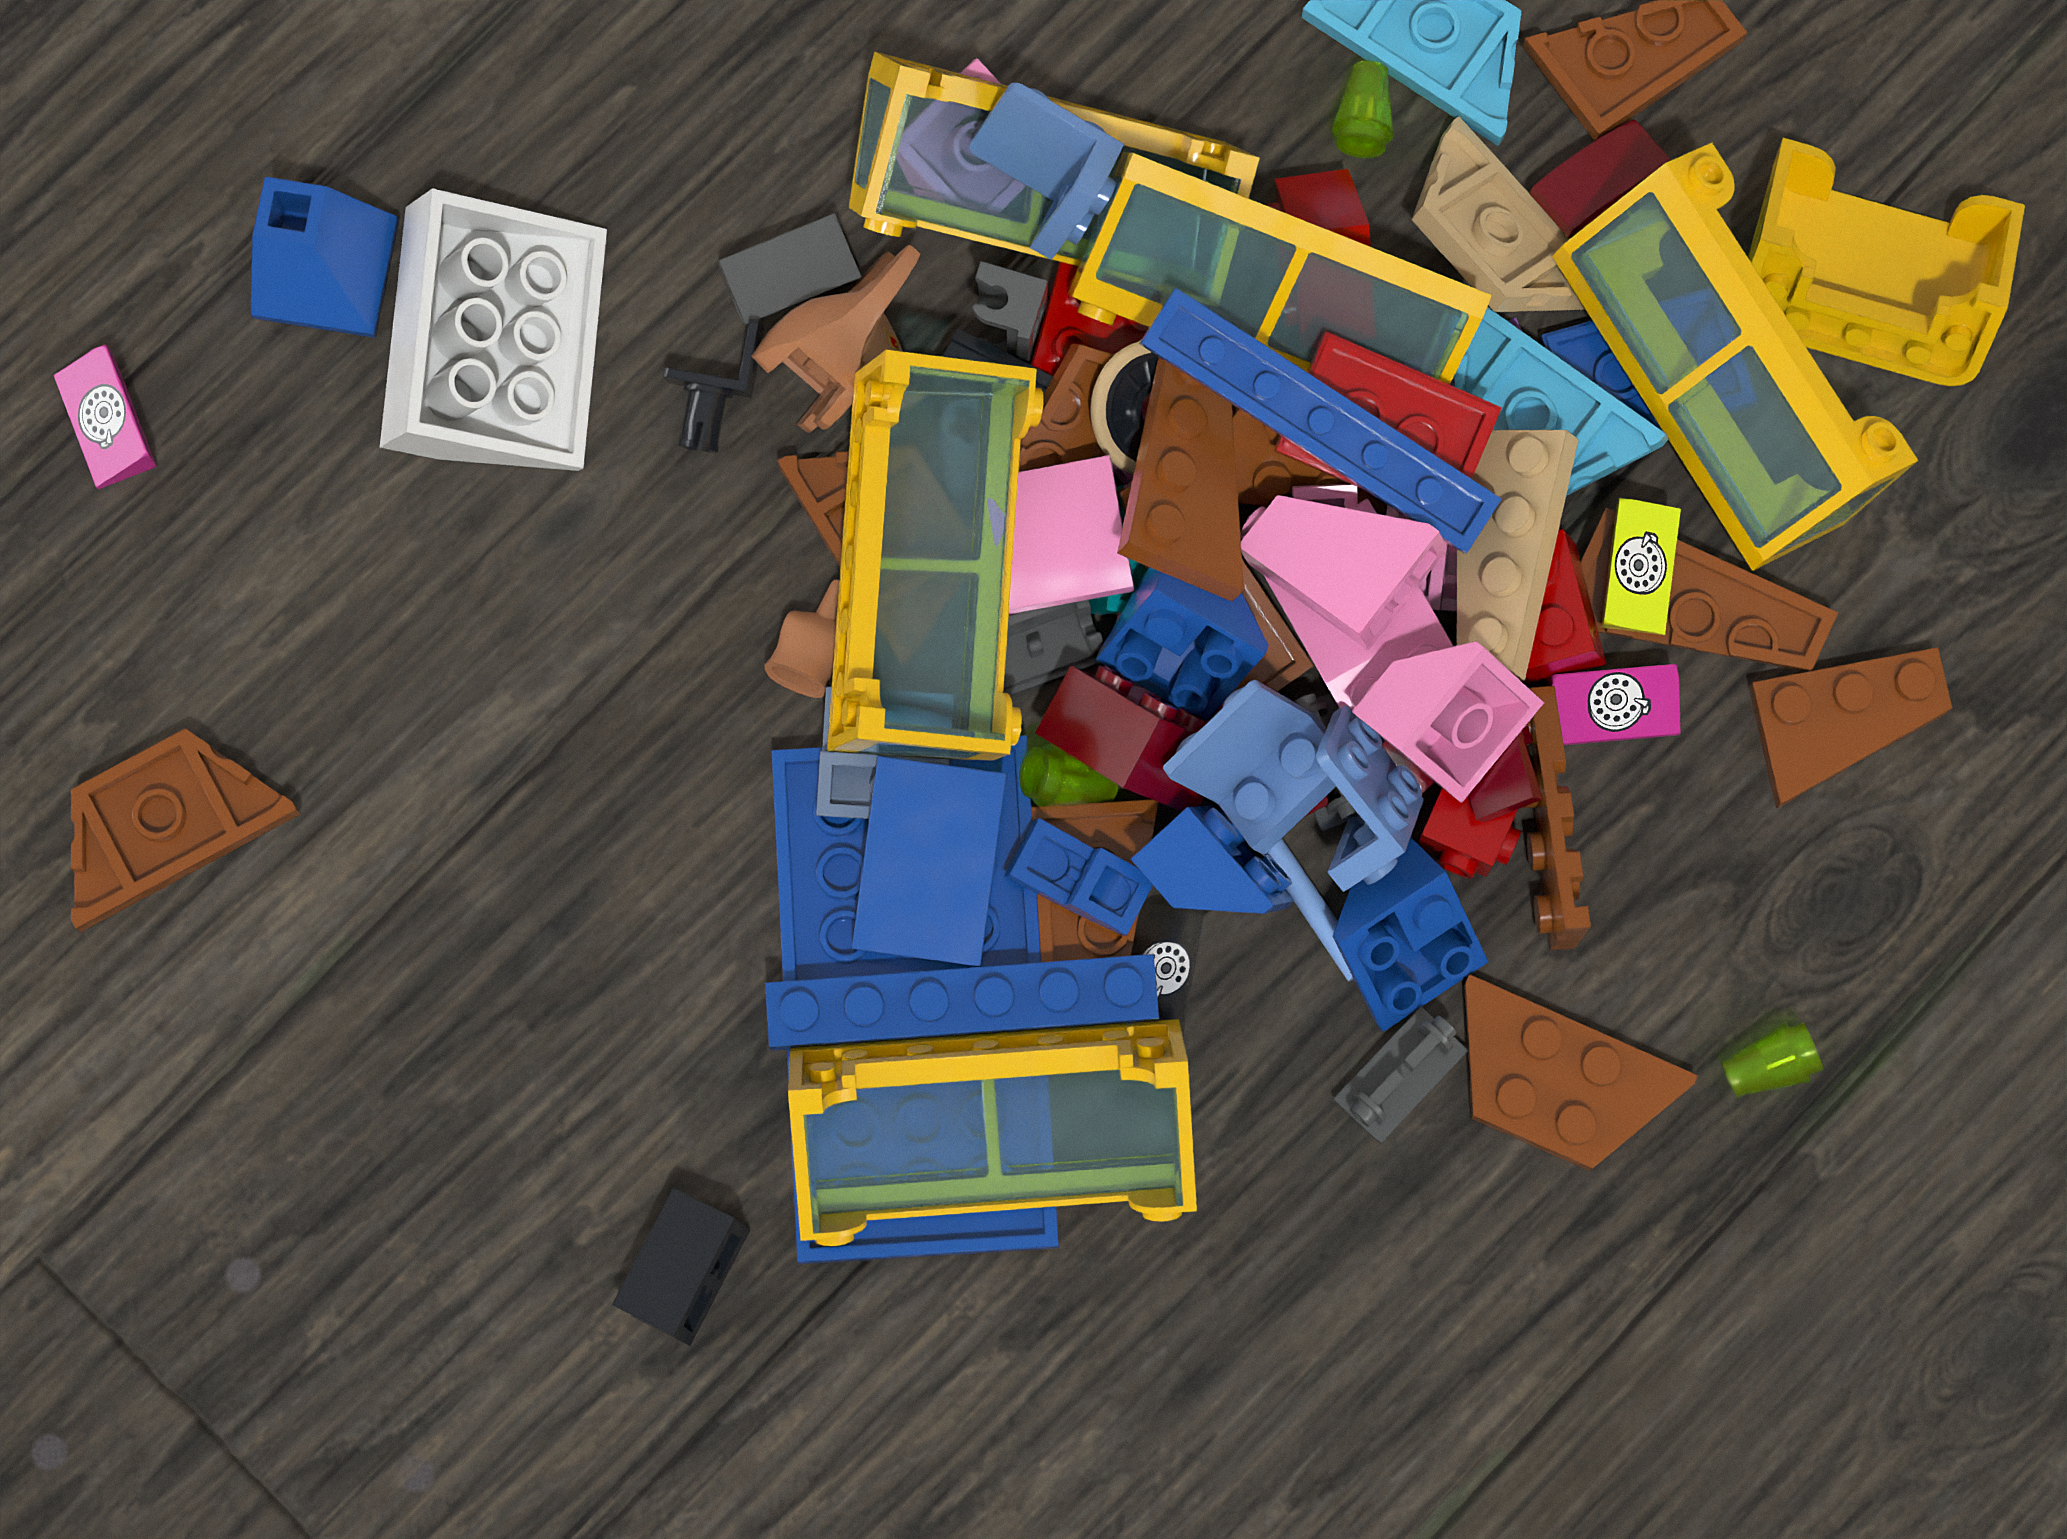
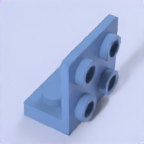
[1163,680,1336,855]

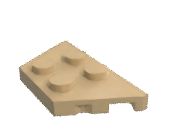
[1412,116,1586,312]

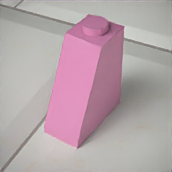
[1240,495,1447,650]

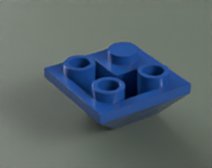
[251,177,399,338]
[1096,568,1269,720]
[1131,805,1294,914]
[1332,837,1488,1032]

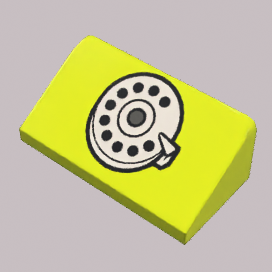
[1601,498,1681,635]

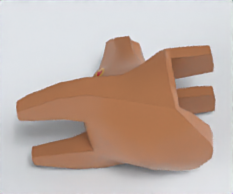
[751,245,929,433]

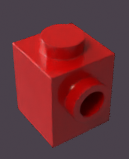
[1417,788,1522,879]

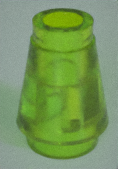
[1332,61,1394,158]
[1019,744,1118,807]
[1721,1022,1824,1098]

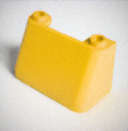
[1748,138,2025,386]

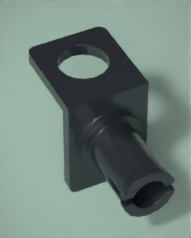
[663,319,764,453]

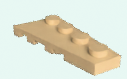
[1457,430,1579,680]

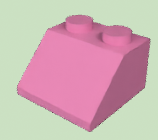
[1352,641,1544,803]

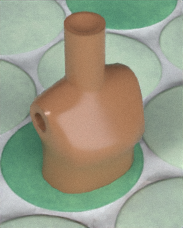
[765,580,839,698]

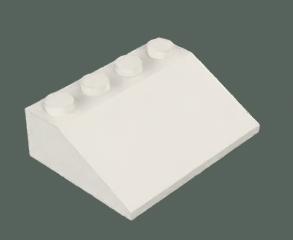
[380,188,607,471]

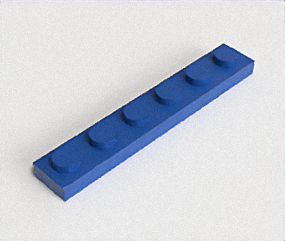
[1139,288,1502,553]
[765,954,1159,1051]

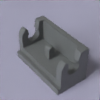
[718,213,861,326]
[973,261,1048,365]
[964,600,1103,697]

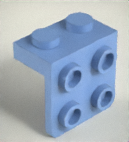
[969,83,1124,260]
[1316,705,1424,892]

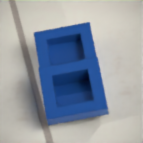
[1004,818,1153,936]

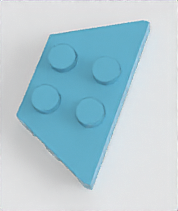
[1302,0,1522,146]
[1453,307,1669,496]

